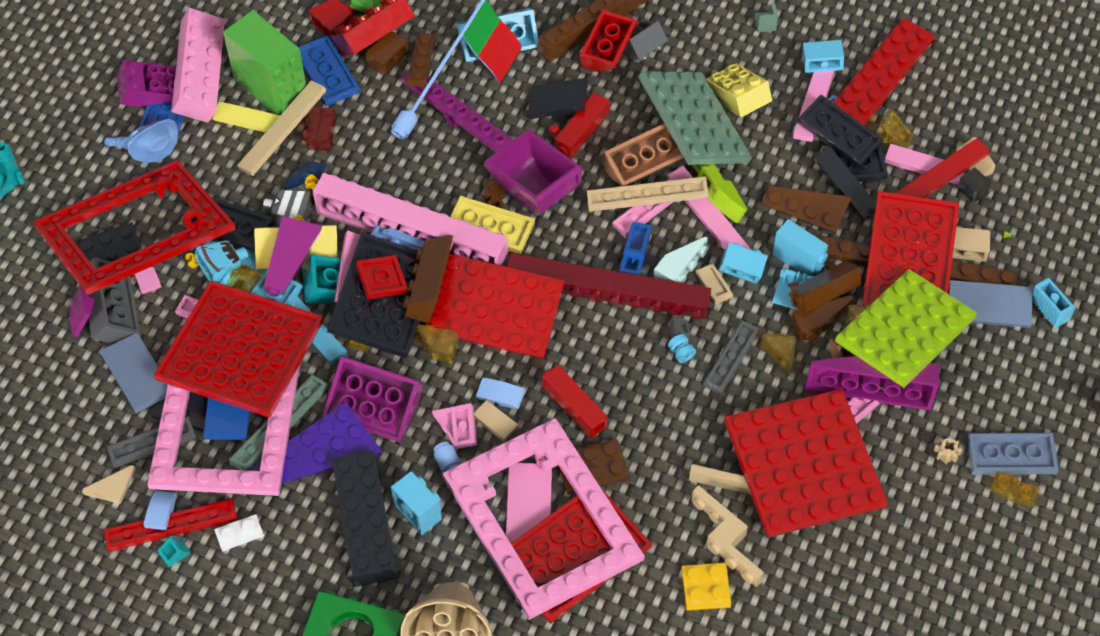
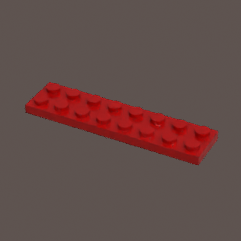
[833,18,936,126]

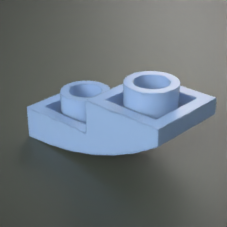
[476,378,525,409]
[144,491,177,530]

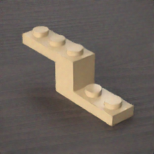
[692,485,764,587]

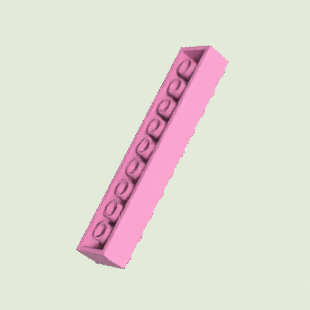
[313,173,509,267]

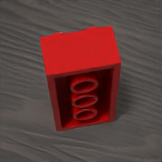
[330,0,415,56]

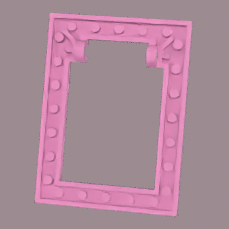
[148,365,300,496]
[442,418,645,620]

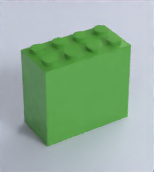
[223,10,306,116]

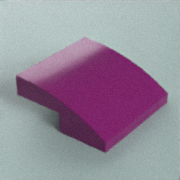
[69,286,95,338]

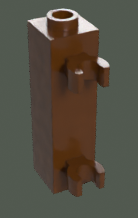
[788,261,861,313]

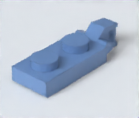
[371,225,425,251]

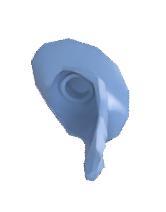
[104,119,178,163]

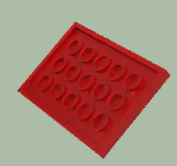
[862,191,960,309]
[424,254,565,360]
[511,487,653,624]

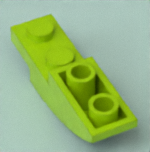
[693,164,747,223]

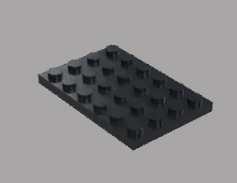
[327,232,419,359]

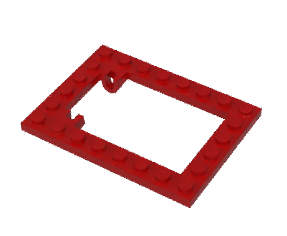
[33,160,235,295]

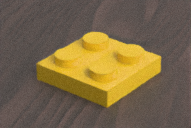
[681,563,731,611]

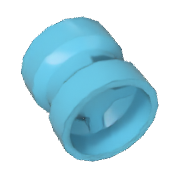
[668,334,696,363]

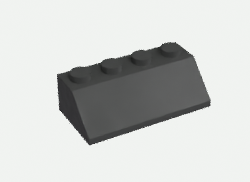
[87,257,140,343]

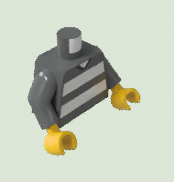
[263,175,319,227]

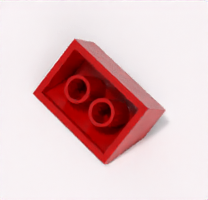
[580,9,638,73]

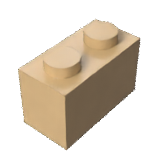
[953,226,990,262]

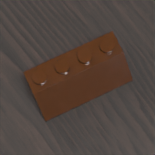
[403,235,453,323]

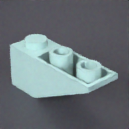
[654,237,708,283]

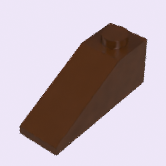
[791,296,853,342]

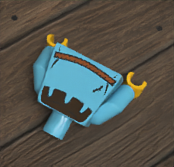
[185,241,248,286]

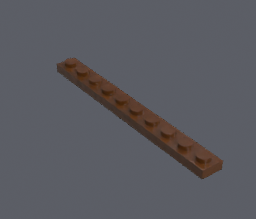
[817,235,1018,286]

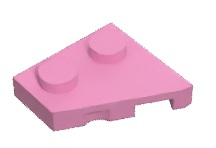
[432,403,477,449]

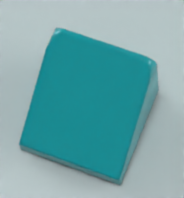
[157,536,191,567]

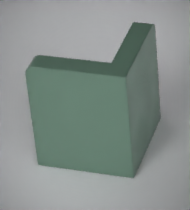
[754,3,778,33]

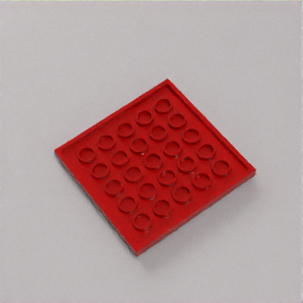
[154,281,324,418]
[724,389,889,538]

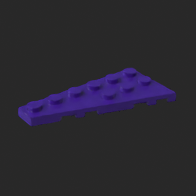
[250,402,383,484]

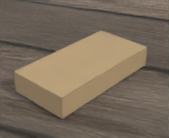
[695,263,733,305]
[474,400,518,442]

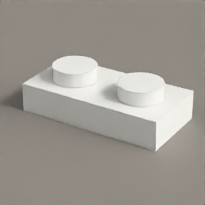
[214,514,264,551]

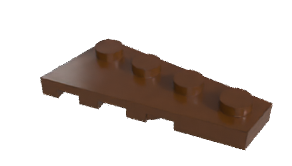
[762,186,852,235]

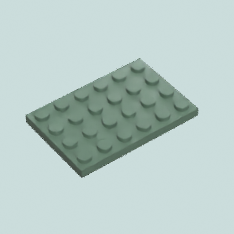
[638,71,752,165]

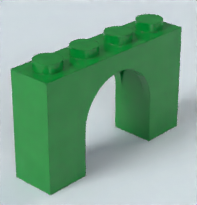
[303,591,405,636]

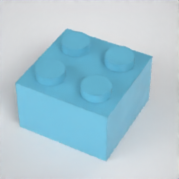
[391,471,442,535]

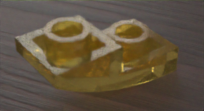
[991,471,1040,509]

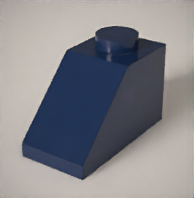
[284,162,327,193]

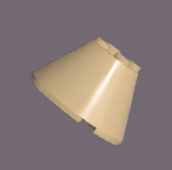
[401,582,492,636]

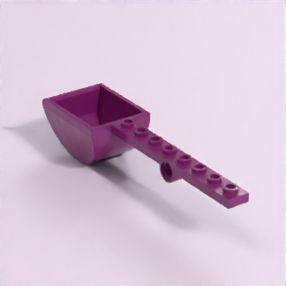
[401,72,582,215]

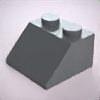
[623,21,668,61]

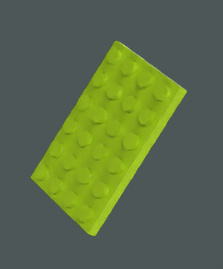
[835,269,977,388]

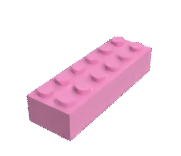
[171,8,225,123]

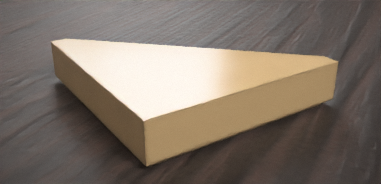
[82,465,136,504]

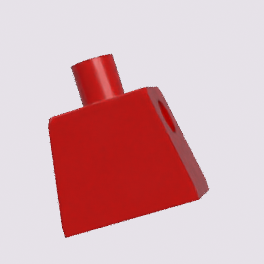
[309,0,356,43]

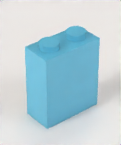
[773,219,828,277]

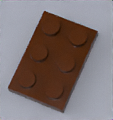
[558,439,630,495]

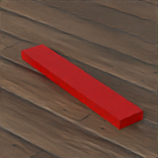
[895,138,990,198]
[104,498,238,552]

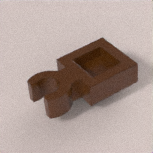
[483,179,505,209]

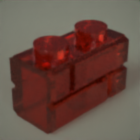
[303,107,336,151]

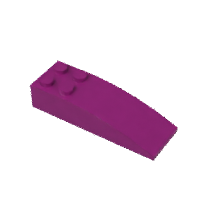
[805,357,940,411]

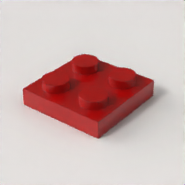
[356,255,408,299]

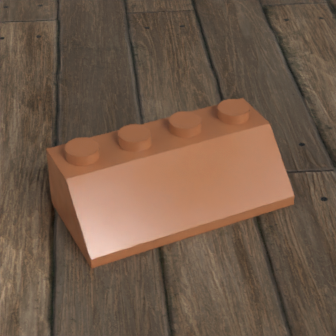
[600,123,684,187]

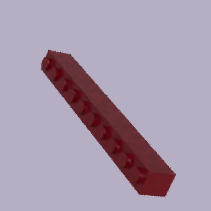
[507,253,711,319]

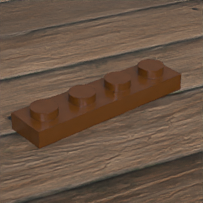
[407,33,436,87]

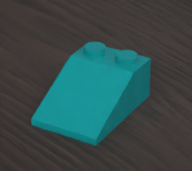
[302,255,341,304]

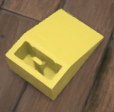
[706,63,772,117]

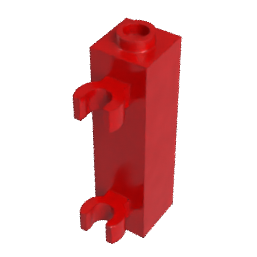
[548,92,610,159]
[542,365,608,439]

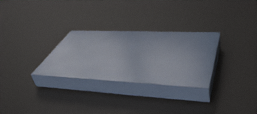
[948,280,1032,328]
[100,333,168,413]
[967,433,1059,475]

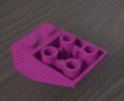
[117,60,176,107]

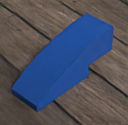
[619,222,652,276]

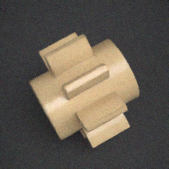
[934,436,962,464]

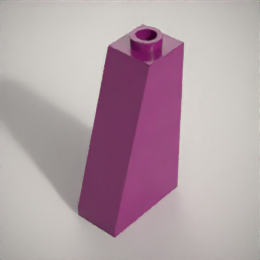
[264,216,322,296]

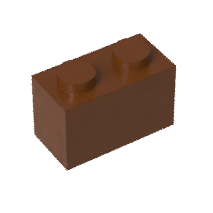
[365,31,409,76]

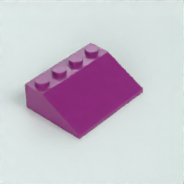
[322,356,425,443]

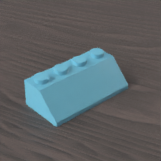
[456,8,538,62]

